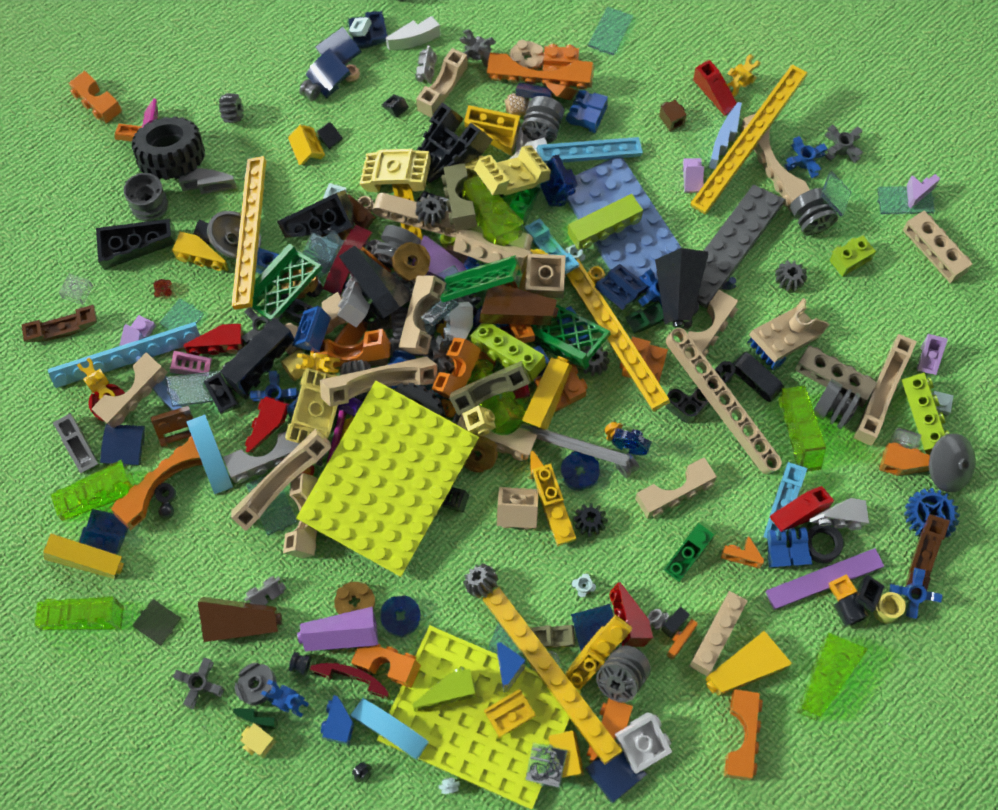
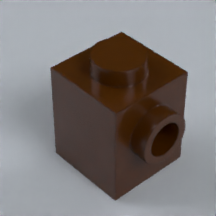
[659,99,687,132]

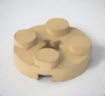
[510,40,544,70]

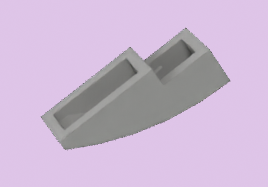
[178,168,237,194]
[53,413,98,473]

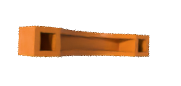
[487,52,595,89]
[111,435,218,531]

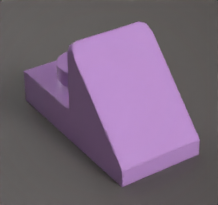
[683,158,704,193]
[907,174,940,208]
[120,315,156,346]
[917,334,948,375]

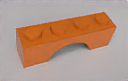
[310,329,391,368]
[724,689,763,781]

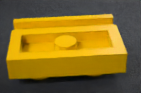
[484,689,536,738]

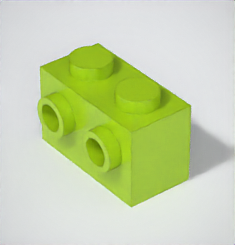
[829,235,876,277]

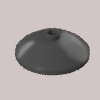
[207,211,261,259]
[929,433,976,493]

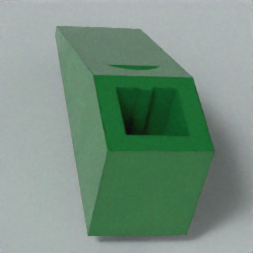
[504,186,541,231]
[663,521,718,582]

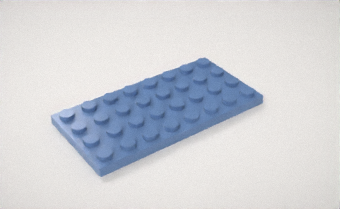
[558,157,681,294]

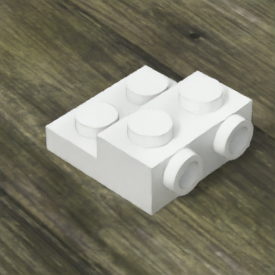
[615,712,672,773]

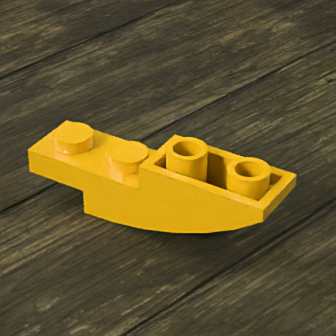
[532,464,576,546]
[565,615,632,690]

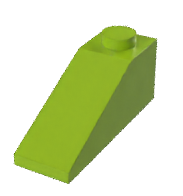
[413,667,476,711]

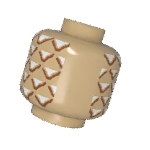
[505,94,530,116]

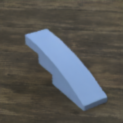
[709,102,741,169]

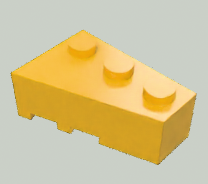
[464,105,521,156]

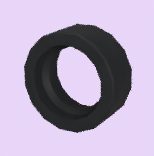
[807,524,844,564]

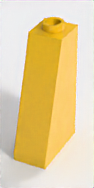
[522,356,572,430]
[43,533,124,579]
[705,631,792,696]

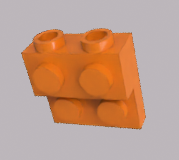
[543,44,579,71]
[620,337,668,382]
[534,362,588,412]

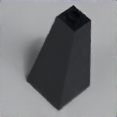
[655,248,709,328]

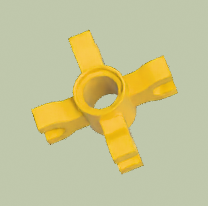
[727,54,761,97]
[296,353,340,373]
[77,357,116,399]

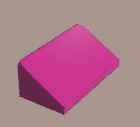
[142,98,158,128]

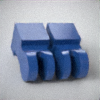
[566,90,608,133]
[767,527,812,567]

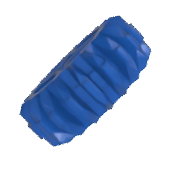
[904,488,960,538]

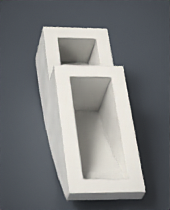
[386,16,440,50]

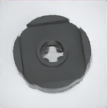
[235,663,276,706]

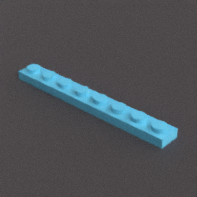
[48,322,201,388]

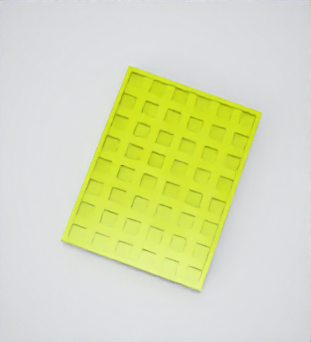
[296,381,479,577]
[377,625,581,810]

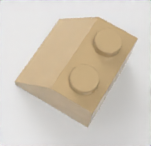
[526,254,566,299]
[497,487,538,529]

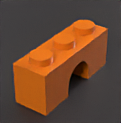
[69,71,122,124]
[431,338,481,400]
[351,643,421,688]

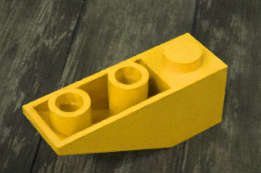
[173,231,229,271]

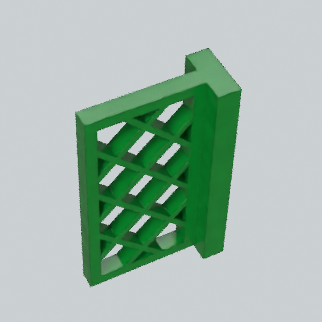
[251,244,323,321]
[440,255,522,303]
[530,304,611,370]

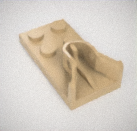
[749,298,829,363]

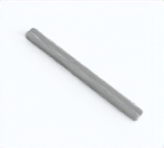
[520,423,630,466]

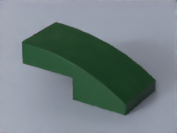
[625,302,664,334]
[233,708,278,729]

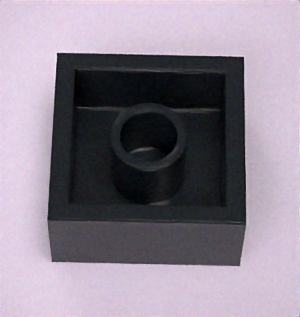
[661,606,690,639]

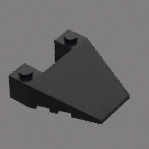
[416,102,493,183]

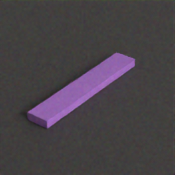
[766,548,884,610]

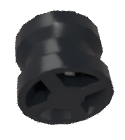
[289,651,311,676]

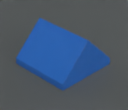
[292,306,331,352]
[497,642,525,693]

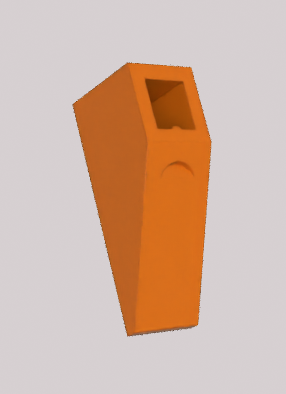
[879,443,930,476]
[587,698,633,763]

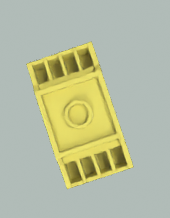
[474,145,551,195]
[359,149,431,192]
[285,368,338,443]

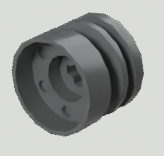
[521,96,564,143]
[124,173,168,222]
[790,188,839,236]
[374,225,421,268]
[811,379,861,430]
[597,646,651,702]

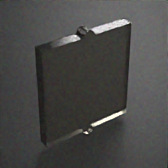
[132,599,182,646]

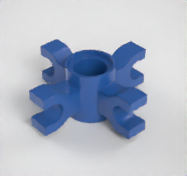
[784,136,828,179]
[638,268,662,307]
[250,371,299,402]
[889,568,943,619]
[261,680,309,718]

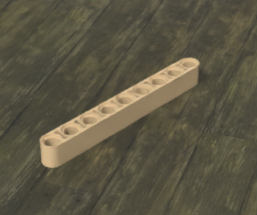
[372,193,533,251]
[666,328,782,474]

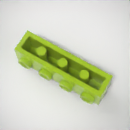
[567,194,643,250]
[470,323,547,382]
[902,373,950,455]

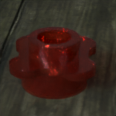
[153,279,172,298]

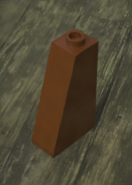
[479,285,559,325]
[198,597,282,642]

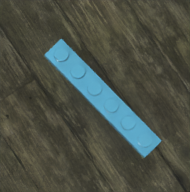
[536,137,643,164]

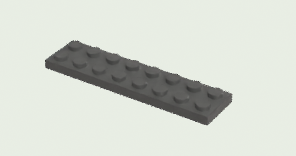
[697,184,785,309]

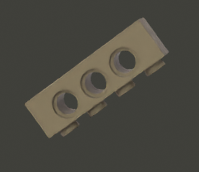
[795,345,877,408]

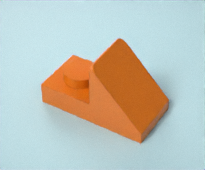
[721,536,764,569]

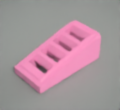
[170,351,212,377]

